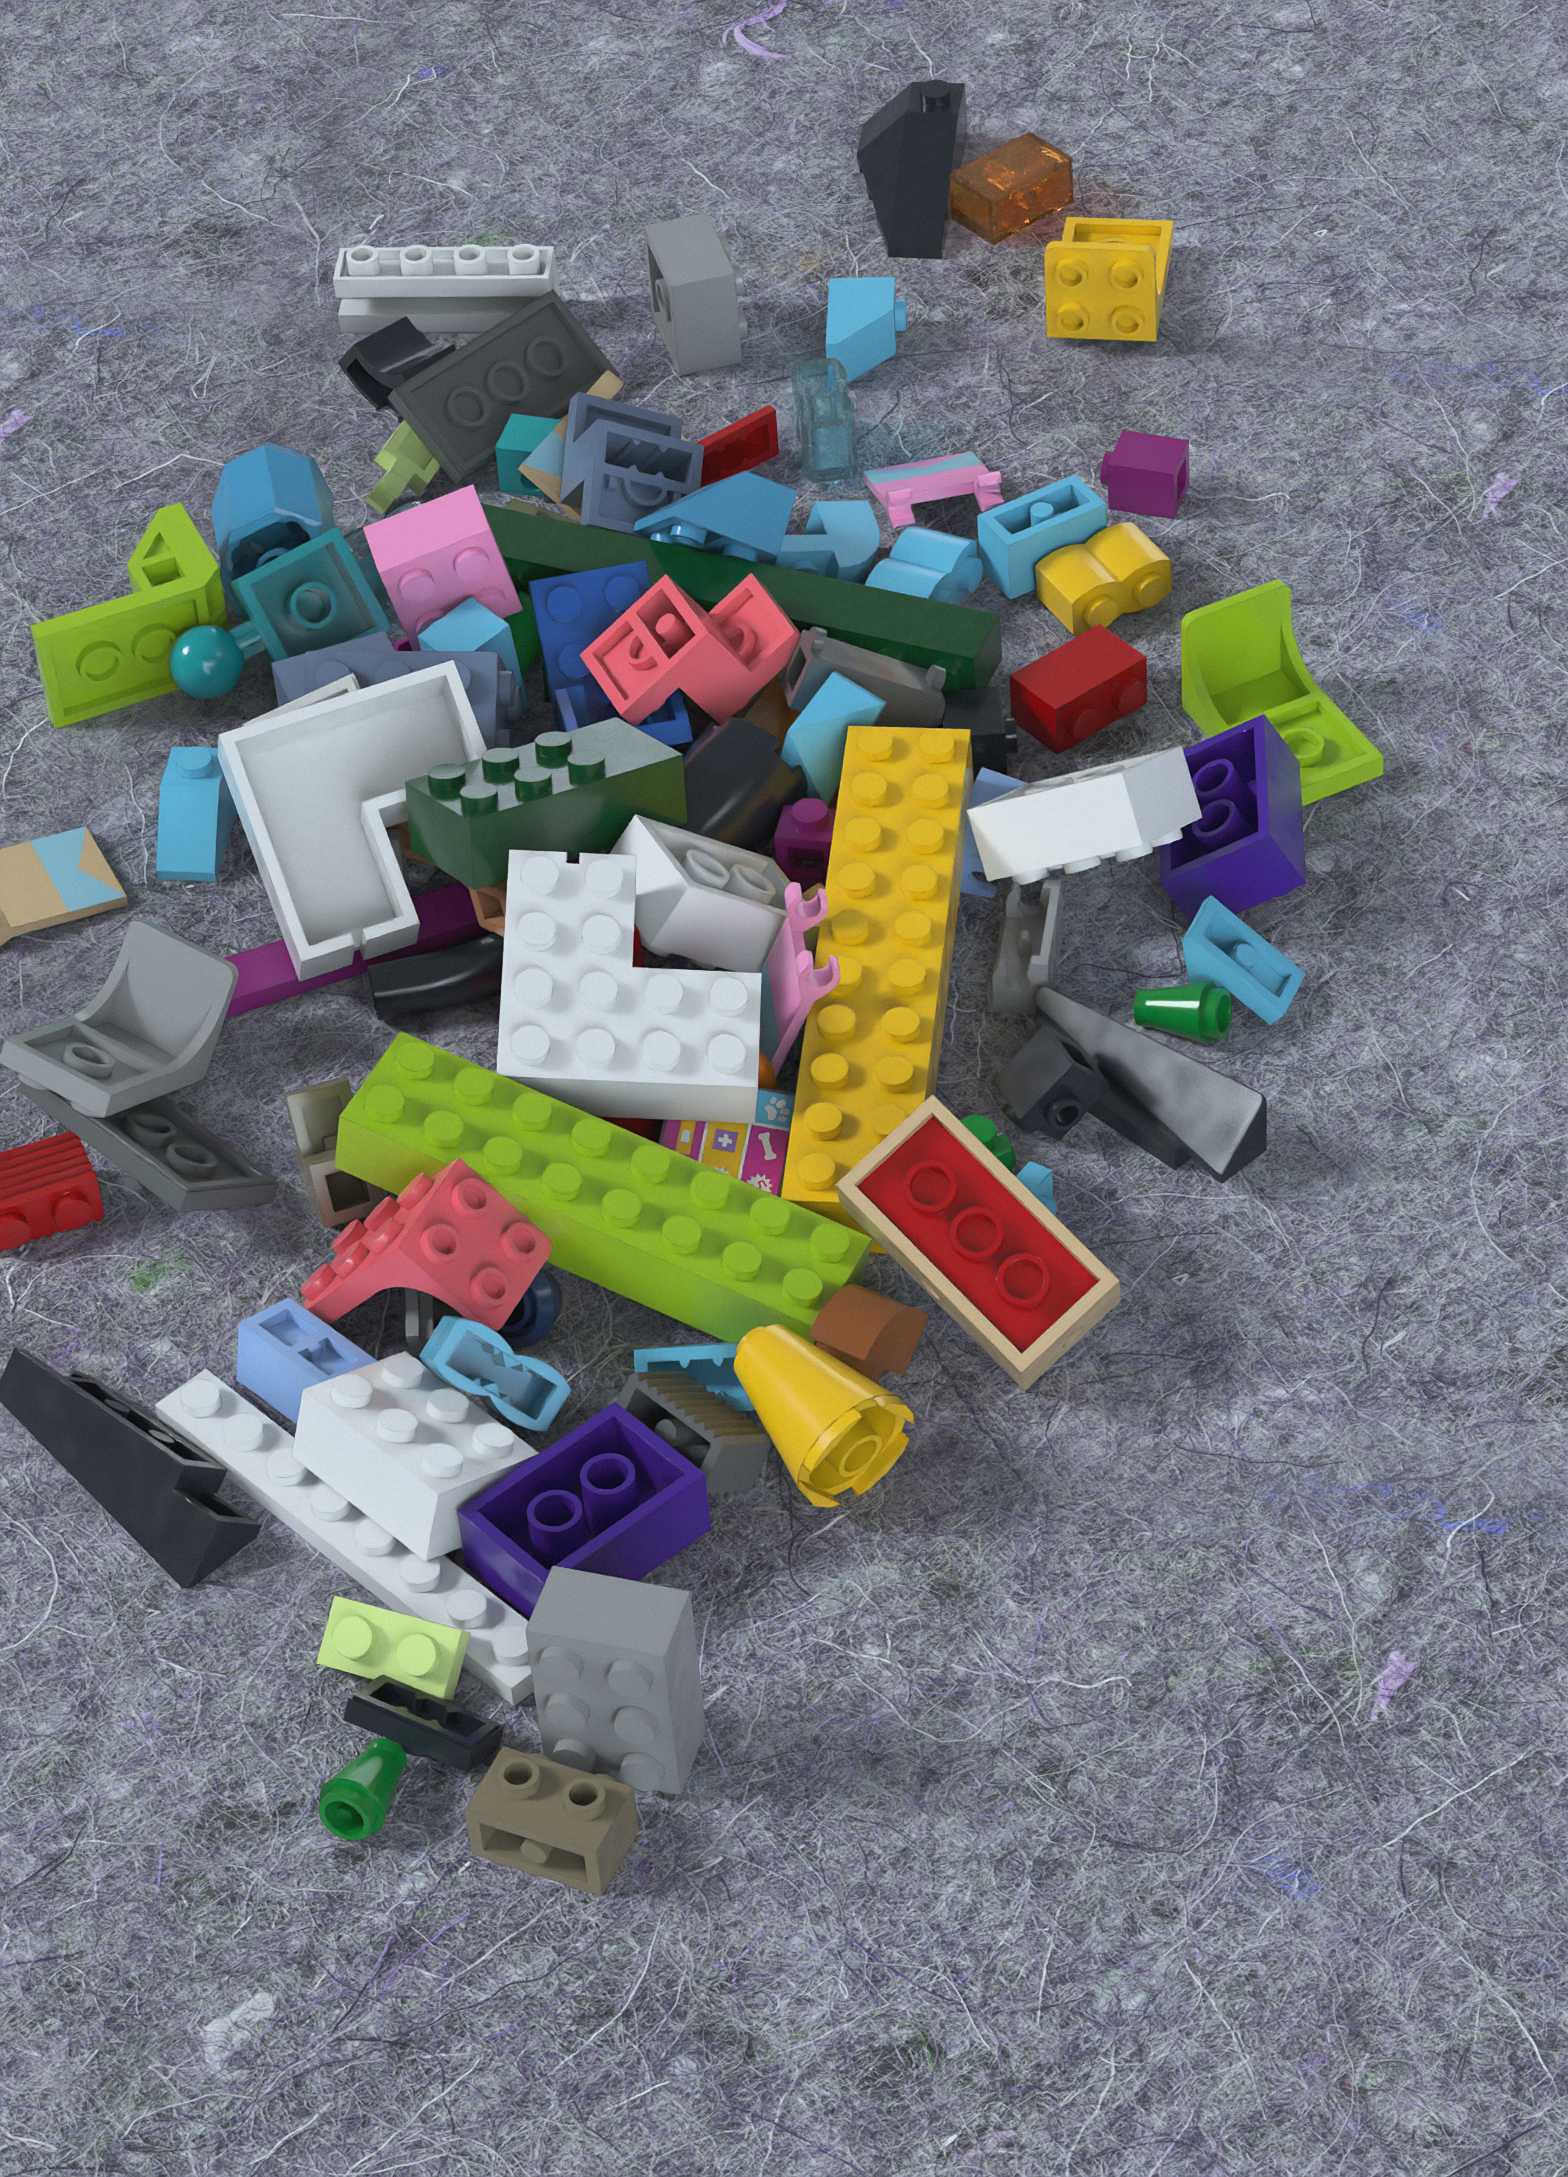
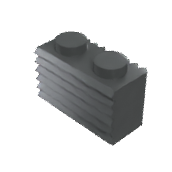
[617,1371,773,1497]

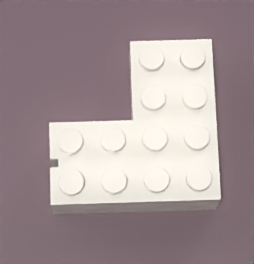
[218,660,487,982]
[496,850,762,1124]

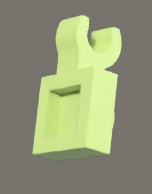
[365,420,441,514]

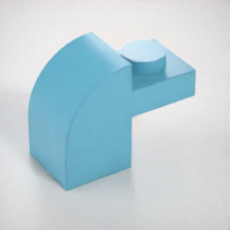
[764,500,880,585]

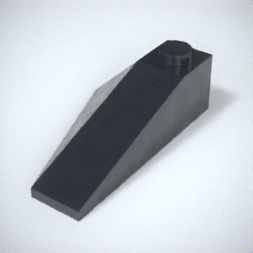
[857,80,967,259]

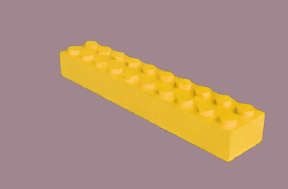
[781,726,974,1254]

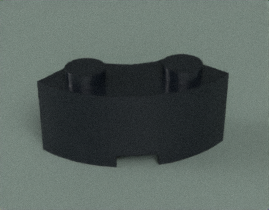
[338,316,457,424]

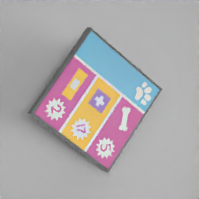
[659,1087,796,1197]

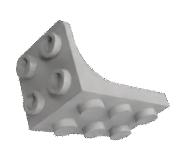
[0,919,239,1118]

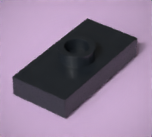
[343,1674,504,1773]

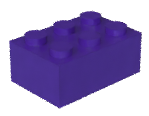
[1159,714,1306,923]
[457,1401,711,1620]

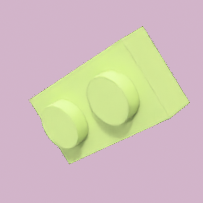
[316,1596,471,1701]

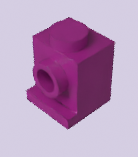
[774,798,836,894]

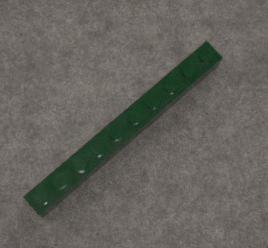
[481,503,1002,691]

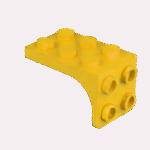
[1044,217,1174,342]

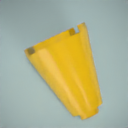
[733,1324,914,1508]

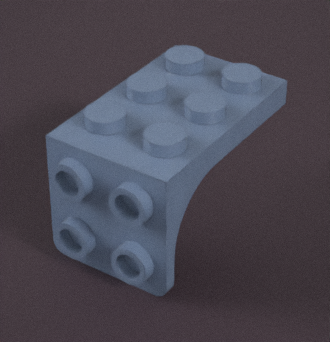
[304,651,522,750]

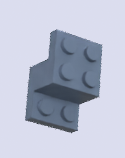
[559,392,704,539]

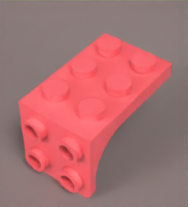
[300,1158,552,1332]

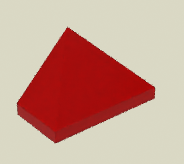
[696,405,779,488]

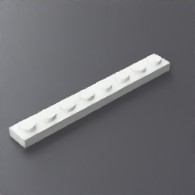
[155,1369,534,1706]

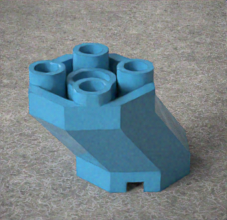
[211,442,335,620]

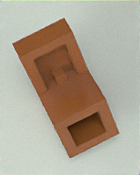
[807,1284,930,1384]

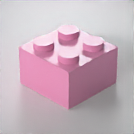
[363,484,523,651]

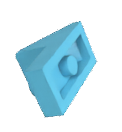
[1182,895,1306,1025]

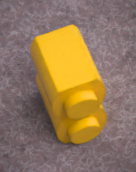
[1035,522,1172,635]

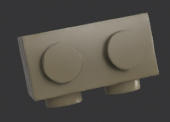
[465,1746,639,1896]

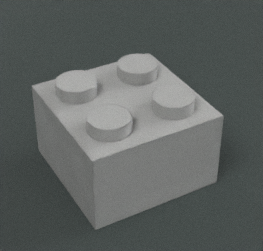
[643,212,748,376]

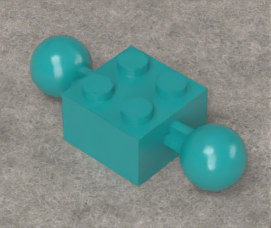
[169,526,393,700]

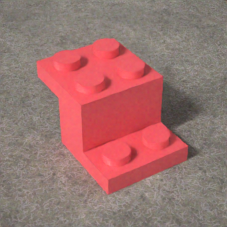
[579,573,801,727]

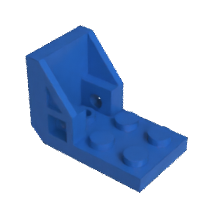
[528,561,693,756]

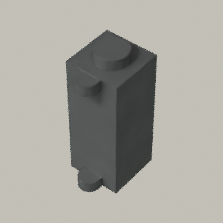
[780,626,946,728]

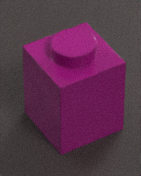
[1100,430,1190,519]

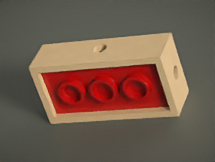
[835,1094,1121,1391]

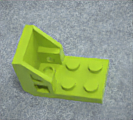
[30,502,230,729]

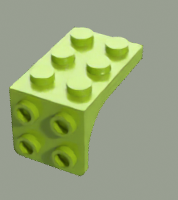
[1181,579,1384,806]

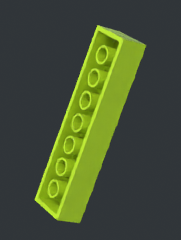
[334,1031,872,1345]

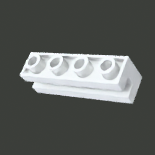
[333,244,560,333]

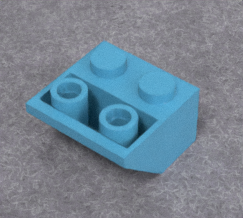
[633,470,797,563]

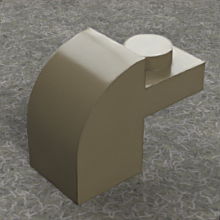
[283,1076,384,1228]

